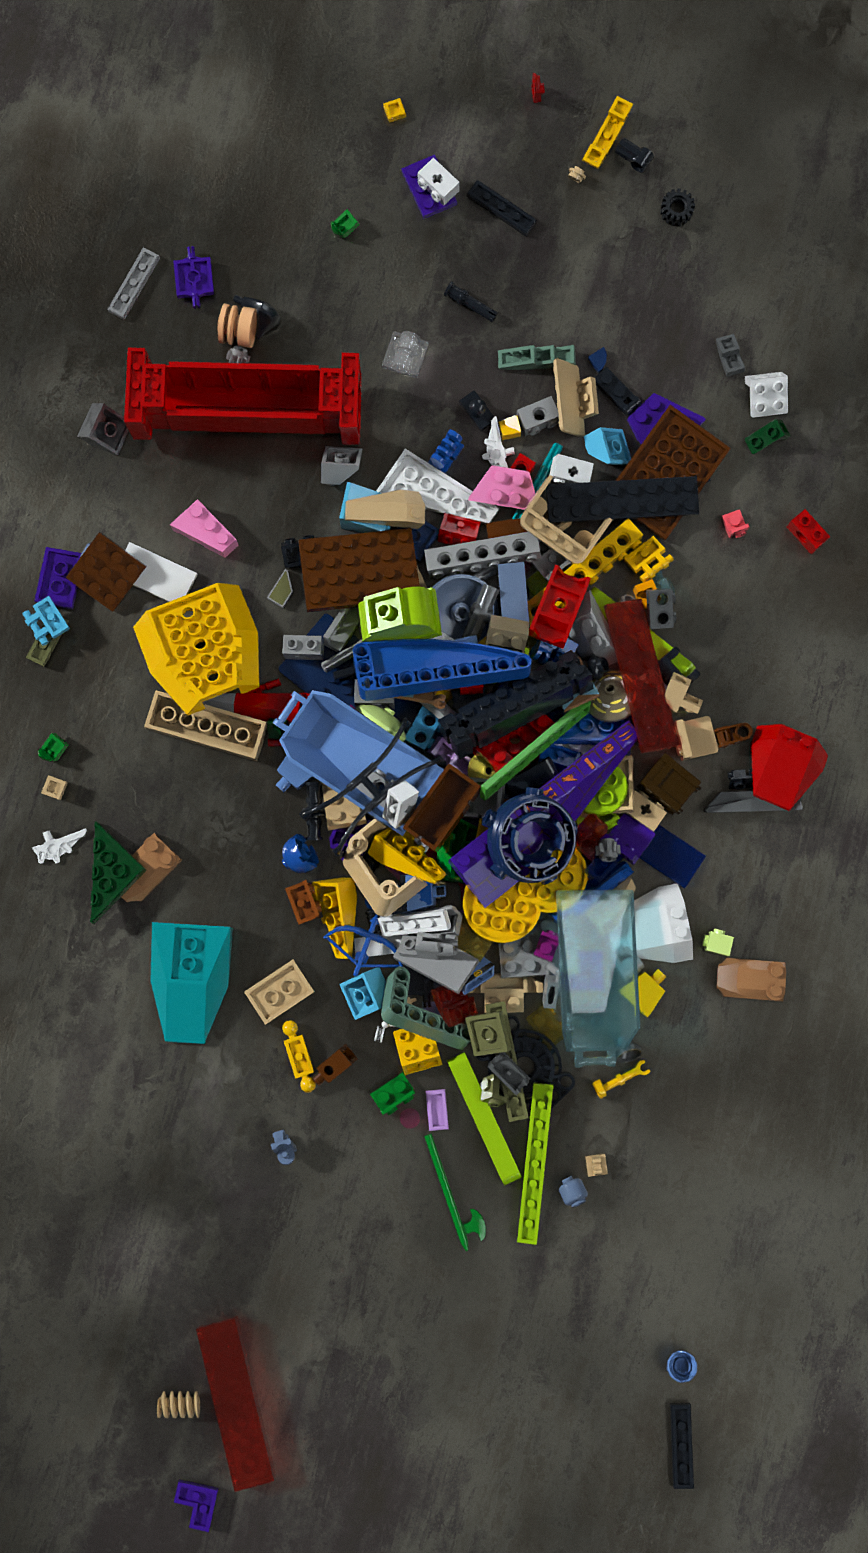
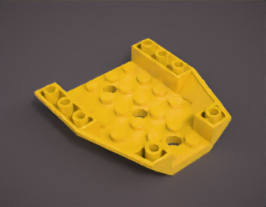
[133,583,259,716]

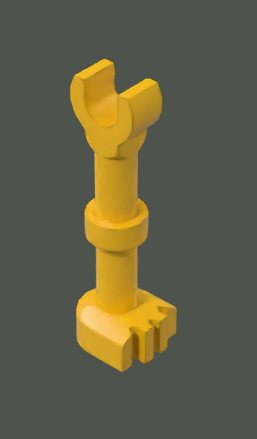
[592,1060,650,1099]

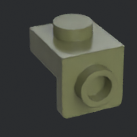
[481,1074,508,1107]

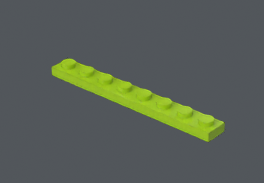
[517,1082,553,1245]

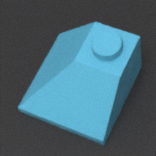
[583,427,631,465]
[339,967,386,1020]

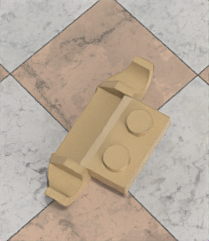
[469,973,543,1013]

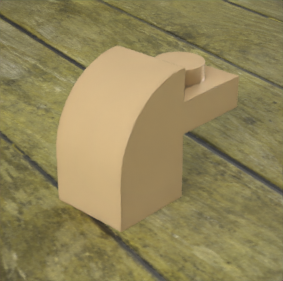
[665,672,703,714]

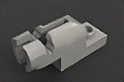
[399,932,458,960]

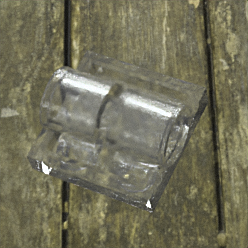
[382,331,429,378]

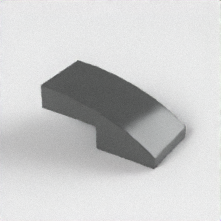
[716,334,745,377]

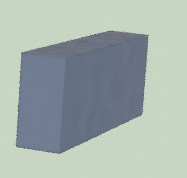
[498,562,530,628]

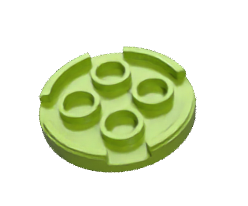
[583,766,628,816]

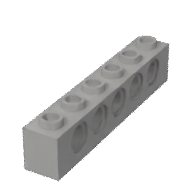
[424,532,541,579]

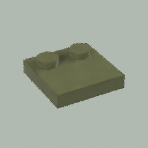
[465,1011,512,1056]

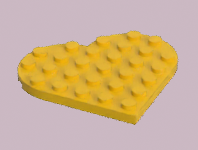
[462,819,587,943]

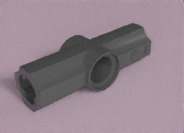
[462,584,500,641]

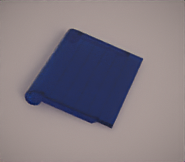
[640,825,706,889]

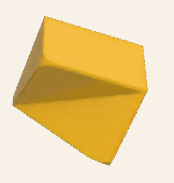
[499,415,521,440]

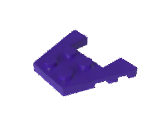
[627,393,706,444]

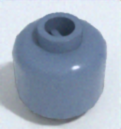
[559,1176,588,1208]

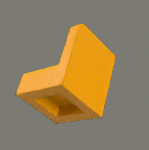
[633,579,661,610]

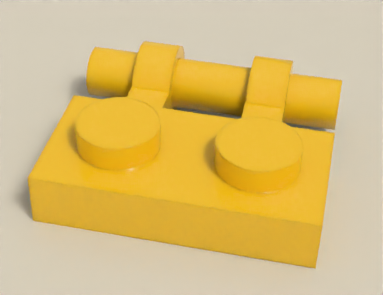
[624,536,674,582]

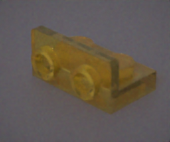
[525,1005,569,1049]

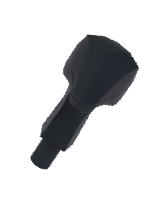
[233,295,281,340]

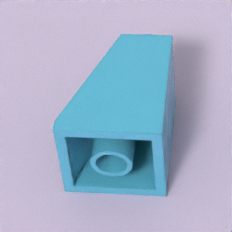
[339,482,391,533]

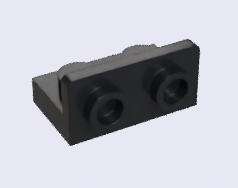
[281,535,318,568]

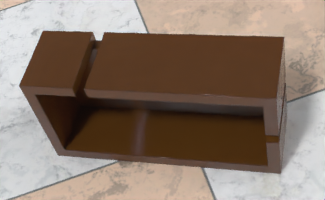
[403,764,481,852]

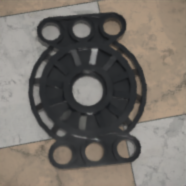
[475,1015,575,1113]

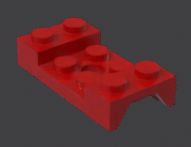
[528,564,591,649]
[473,714,555,773]

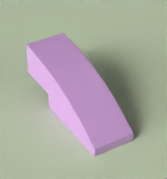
[427,736,488,776]

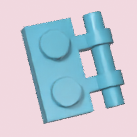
[23,596,70,646]

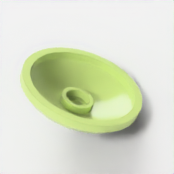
[356,704,406,742]

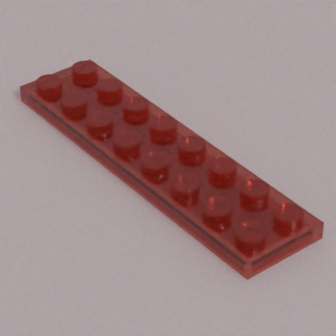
[604,598,679,754]

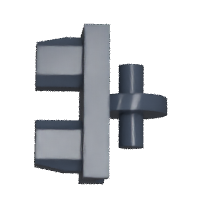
[271,1130,297,1165]

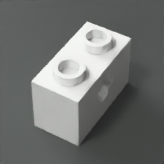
[418,158,460,206]
[549,454,594,484]
[382,780,419,829]

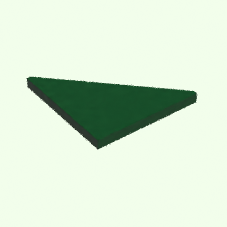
[90,821,147,924]

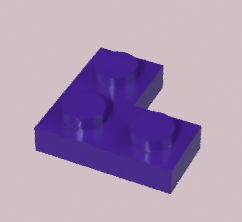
[174,1479,219,1532]

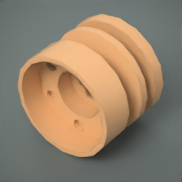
[217,303,258,348]

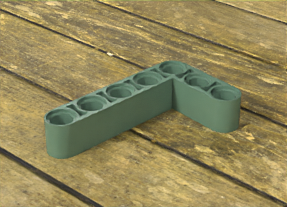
[381,966,471,1050]

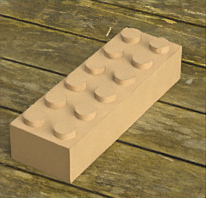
[144,690,268,762]

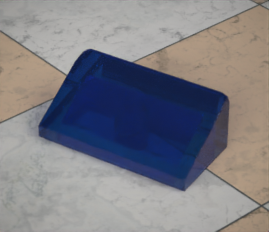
[584,854,622,888]

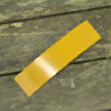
[582,96,633,169]

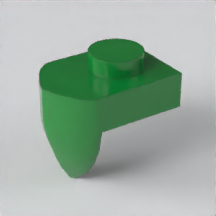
[331,209,360,238]
[38,733,68,762]

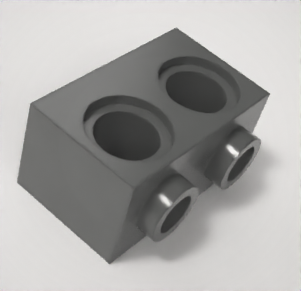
[646,588,677,629]

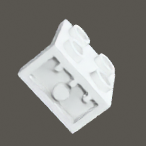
[745,372,788,418]

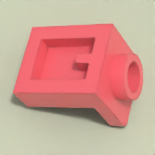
[721,509,750,538]

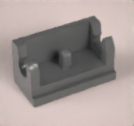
[488,1052,530,1095]

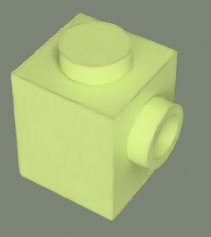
[702,929,734,956]

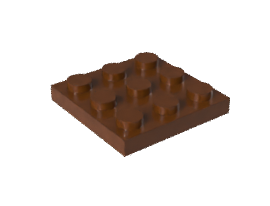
[66,532,147,612]

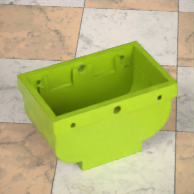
[358,587,442,642]

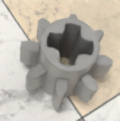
[226,346,251,363]
[596,838,621,862]

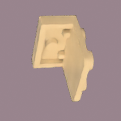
[671,716,718,761]

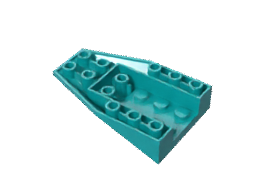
[151,922,233,1044]

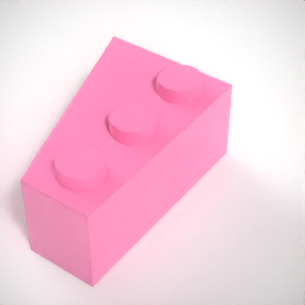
[170,499,239,558]

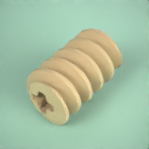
[157,1391,200,1418]

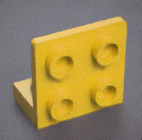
[393,1029,442,1075]

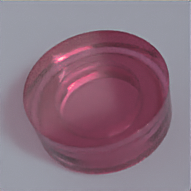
[400,1108,420,1128]

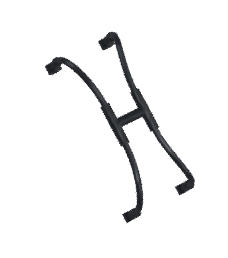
[299,717,447,860]

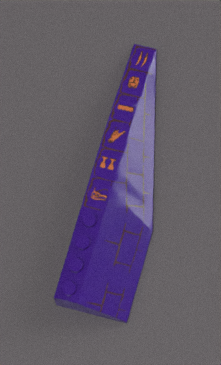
[448,720,641,908]

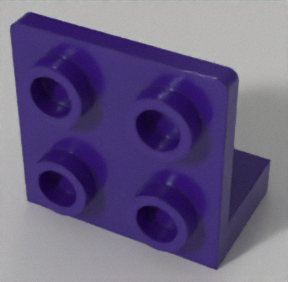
[600,813,655,865]

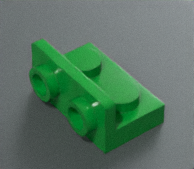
[370,1072,416,1116]

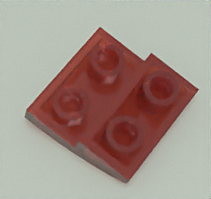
[431,985,478,1027]

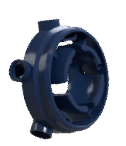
[482,787,577,885]

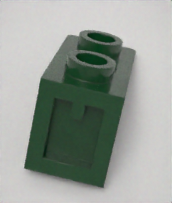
[745,419,791,455]

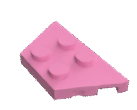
[468,465,535,510]

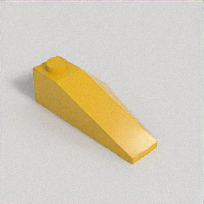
[312,877,357,959]

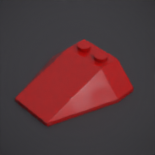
[751,724,828,811]

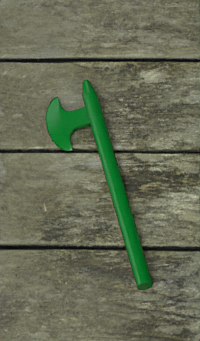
[424,1133,486,1251]

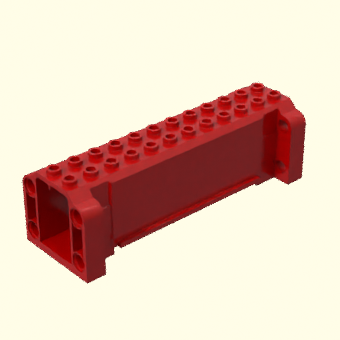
[124,347,362,445]

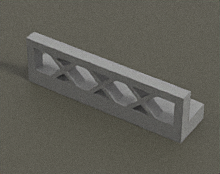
[323,607,360,653]

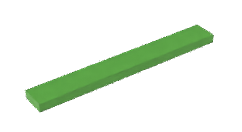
[480,701,591,801]

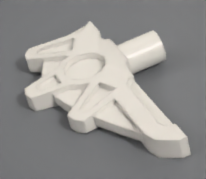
[482,417,515,468]
[32,828,87,864]

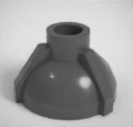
[614,1036,643,1063]

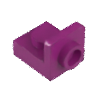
[533,930,560,963]

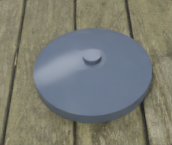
[432,574,499,642]

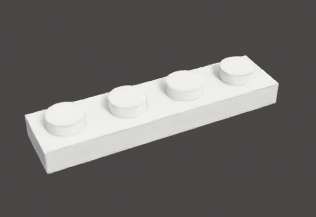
[377,909,452,936]

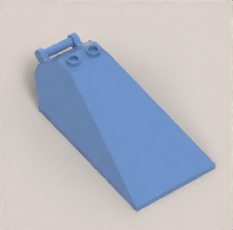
[273,690,444,836]

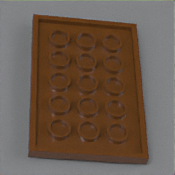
[616,405,731,540]
[298,528,420,612]

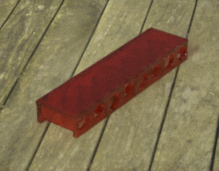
[196,1316,276,1492]

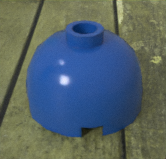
[282,834,319,873]

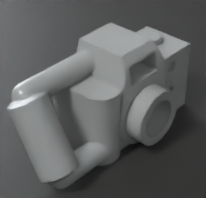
[542,963,563,1009]

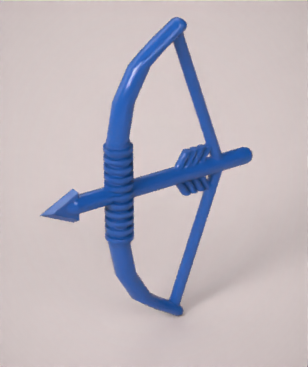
[323,914,403,976]

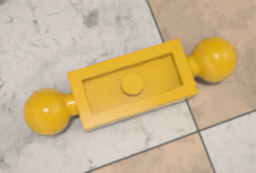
[282,1020,316,1093]

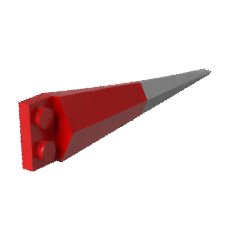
[203,692,310,724]

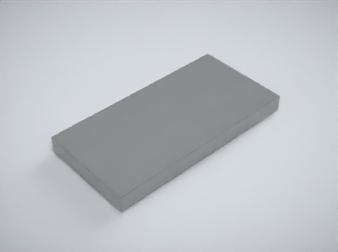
[393,933,479,994]

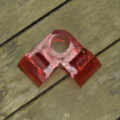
[576,814,608,862]

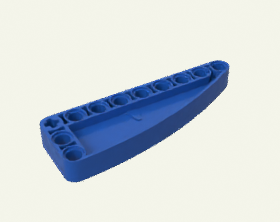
[353,639,531,701]

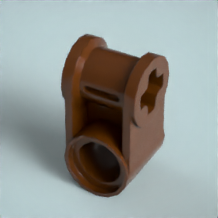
[713,723,753,749]

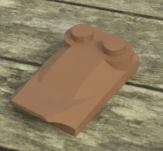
[121,833,182,902]
[717,958,786,1001]

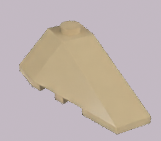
[345,489,425,529]

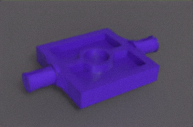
[173,246,214,309]

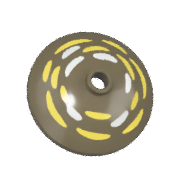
[589,669,641,722]

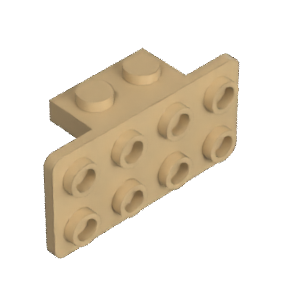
[553,358,599,437]

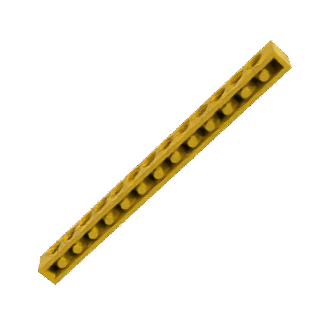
[436,518,643,704]

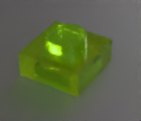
[526,570,548,596]

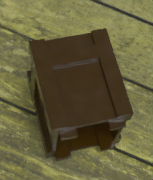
[636,753,701,816]

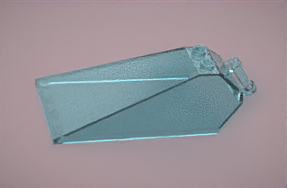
[556,890,641,1068]

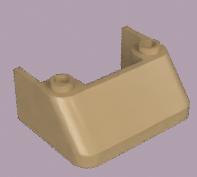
[520,475,612,564]
[343,818,428,917]

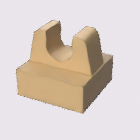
[41,775,68,800]
[585,1153,608,1177]

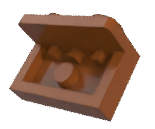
[285,880,322,925]

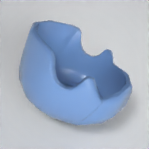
[667,1351,697,1383]

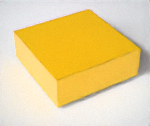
[383,98,406,123]

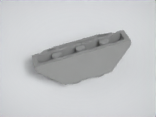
[569,590,625,665]

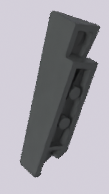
[704,791,803,813]

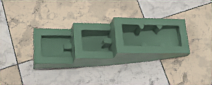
[498,345,576,370]

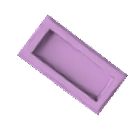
[426,1089,449,1131]

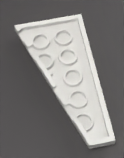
[376,449,499,525]

